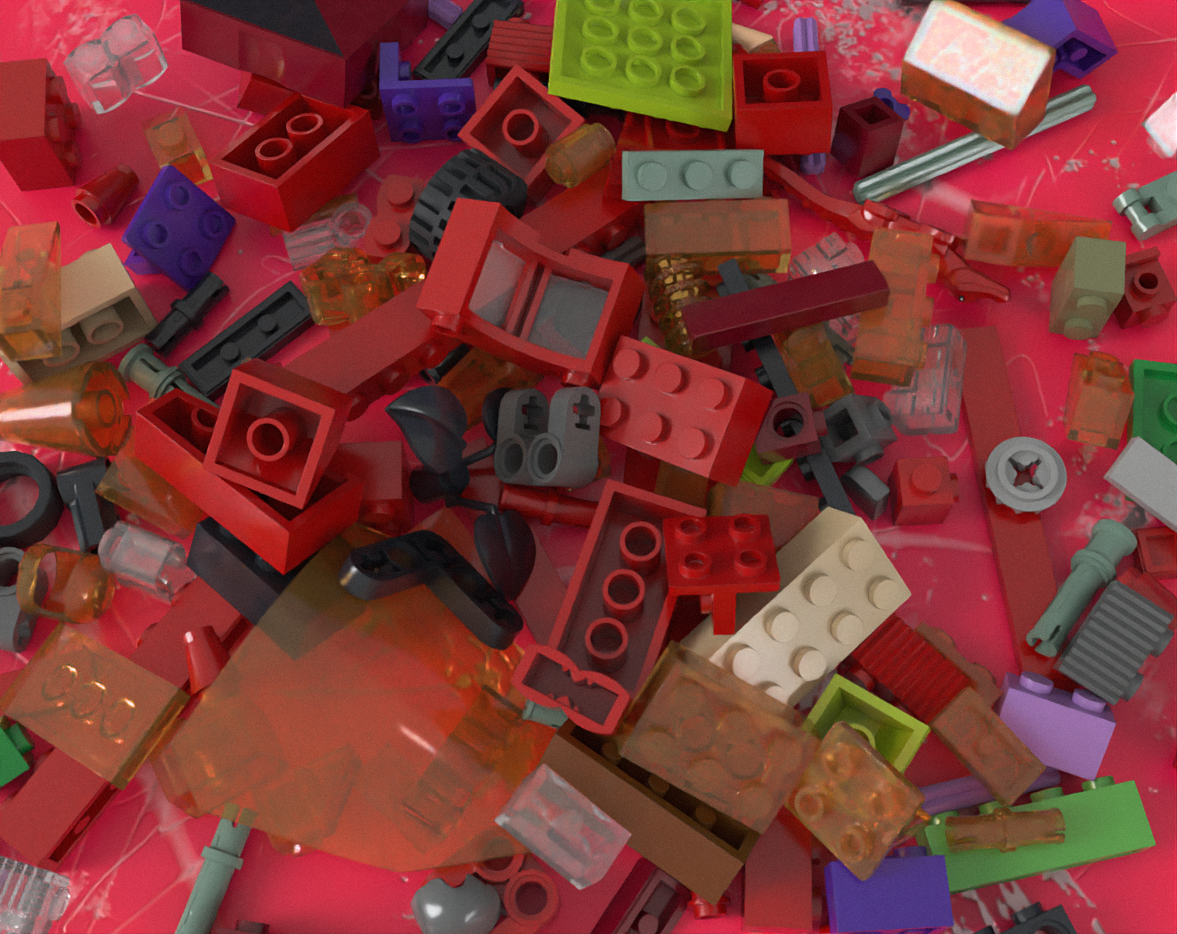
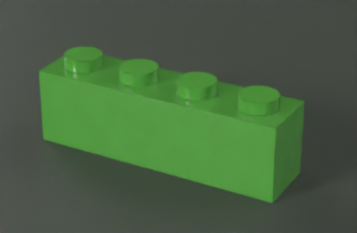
[915,776,1156,895]

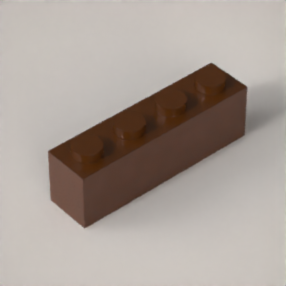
[531,718,762,906]

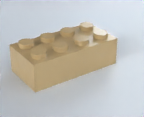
[679,507,912,735]

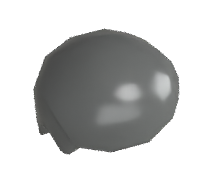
[410,874,502,934]

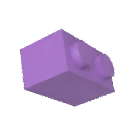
[986,671,1116,781]

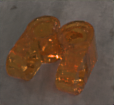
[299,246,427,325]

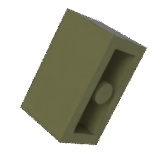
[1049,236,1126,340]

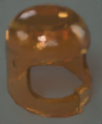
[16,542,116,624]

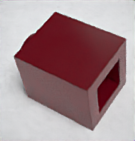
[830,96,905,178]

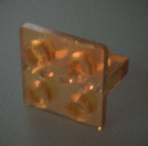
[784,721,932,881]

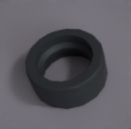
[0,451,64,549]

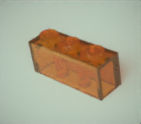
[644,196,792,277]
[850,226,940,388]

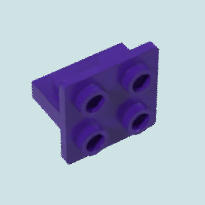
[121,165,236,293]

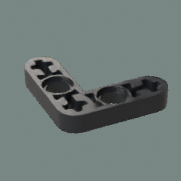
[338,530,524,650]

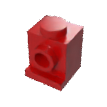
[1113,246,1177,329]

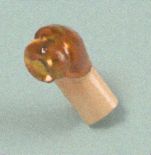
[732,23,781,54]

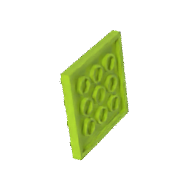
[547,0,732,132]

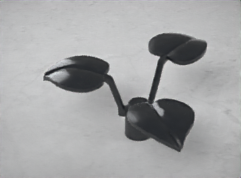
[385,385,536,601]

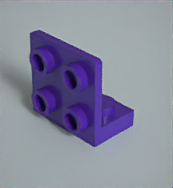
[379,42,477,144]

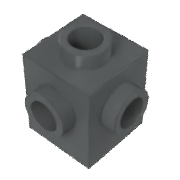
[819,392,898,466]

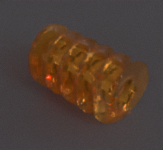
[643,251,721,360]

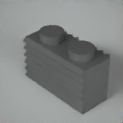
[1053,580,1174,706]

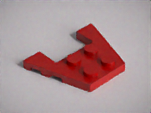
[603,111,781,215]

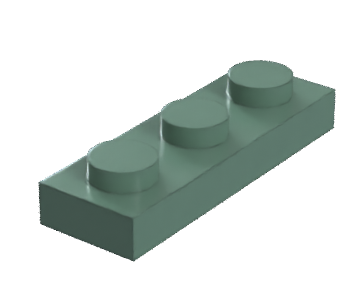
[622,149,764,201]

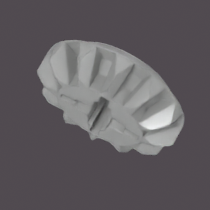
[984,437,1067,514]

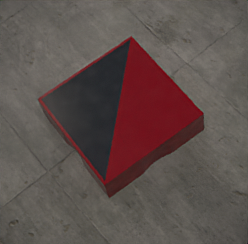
[180,0,429,109]

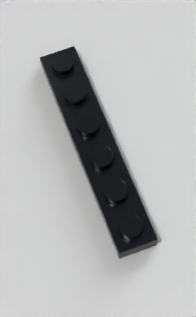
[715,258,856,515]

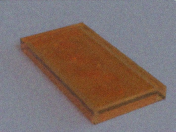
[0,621,190,791]

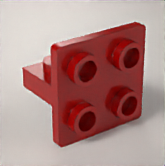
[663,513,781,635]

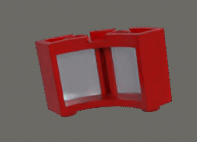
[415,197,646,391]

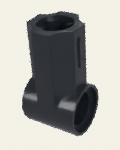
[56,456,128,559]

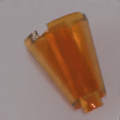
[0,361,132,458]

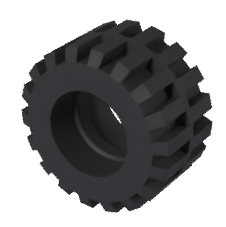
[408,148,528,261]

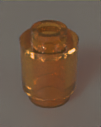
[545,123,616,188]

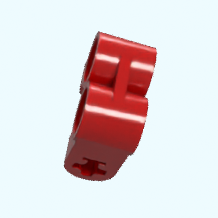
[420,826,561,934]

